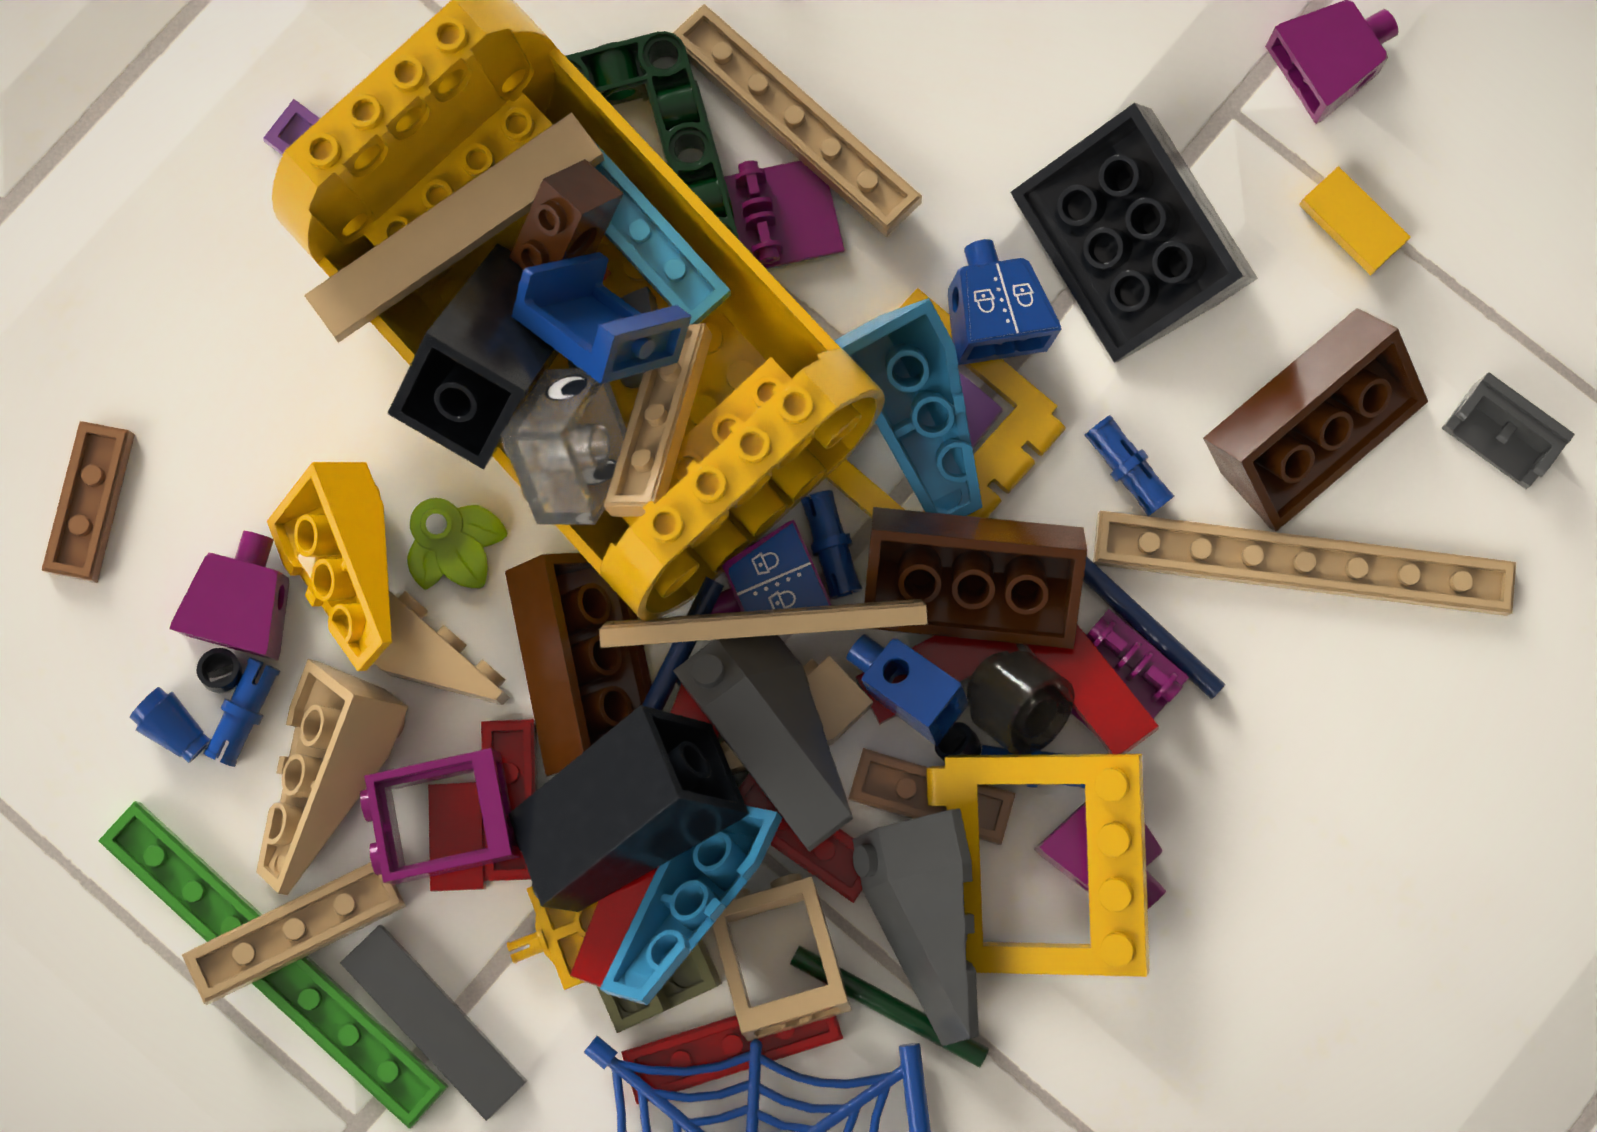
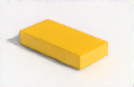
[1299,166,1411,276]

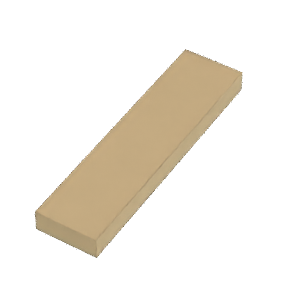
[604,323,713,517]
[182,862,406,1006]

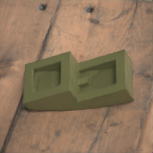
[597,939,722,1033]

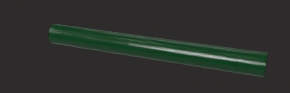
[790,945,989,1068]

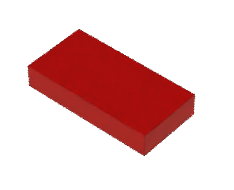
[428,782,486,892]

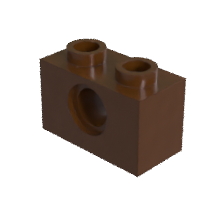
[509,159,624,270]

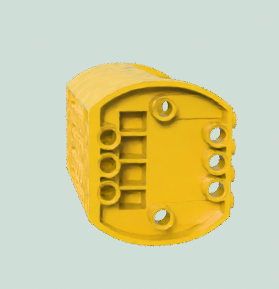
[272,0,885,621]

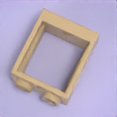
[712,874,852,1041]

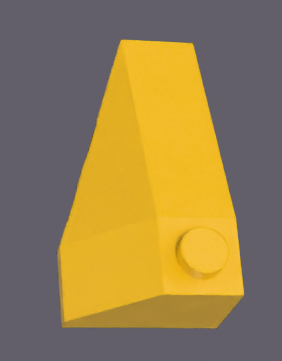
[267,462,392,671]

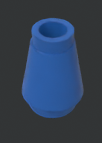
[129,687,211,763]

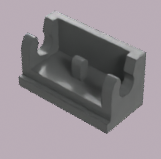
[1442,372,1575,489]

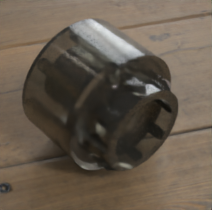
[967,650,1074,755]

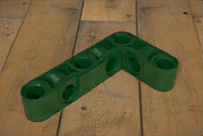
[565,31,739,240]

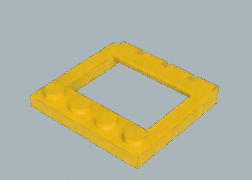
[825,288,1066,518]
[926,754,1150,977]

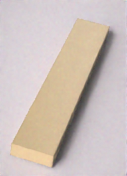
[673,4,922,237]
[304,112,604,343]
[599,599,928,648]

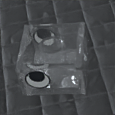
[500,368,627,525]

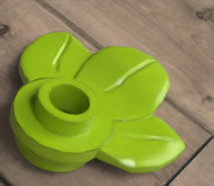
[407,498,508,590]

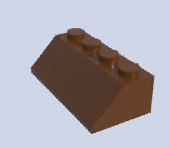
[1203,308,1429,532]
[864,507,1087,649]
[505,553,652,777]

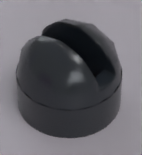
[196,648,242,694]
[934,722,981,762]

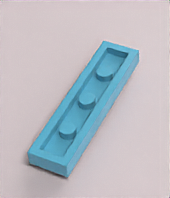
[592,139,731,325]

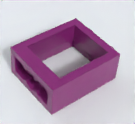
[360,748,520,884]

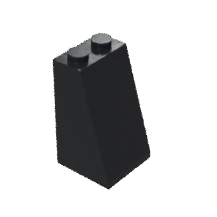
[387,243,559,470]
[508,705,749,912]

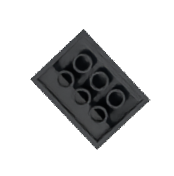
[1010,102,1258,363]

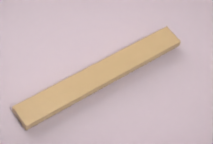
[1093,511,1516,616]

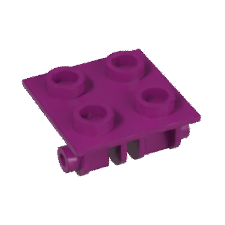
[724,160,845,269]
[1041,609,1189,730]

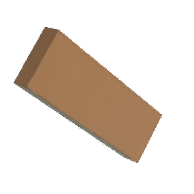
[41,421,135,583]
[848,748,1016,845]

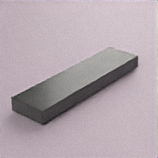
[340,925,528,1121]

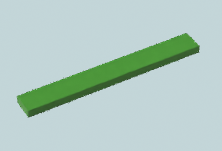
[98,801,449,1129]

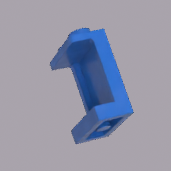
[512,252,692,384]

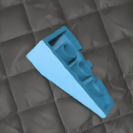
[835,298,982,516]
[600,806,783,1005]

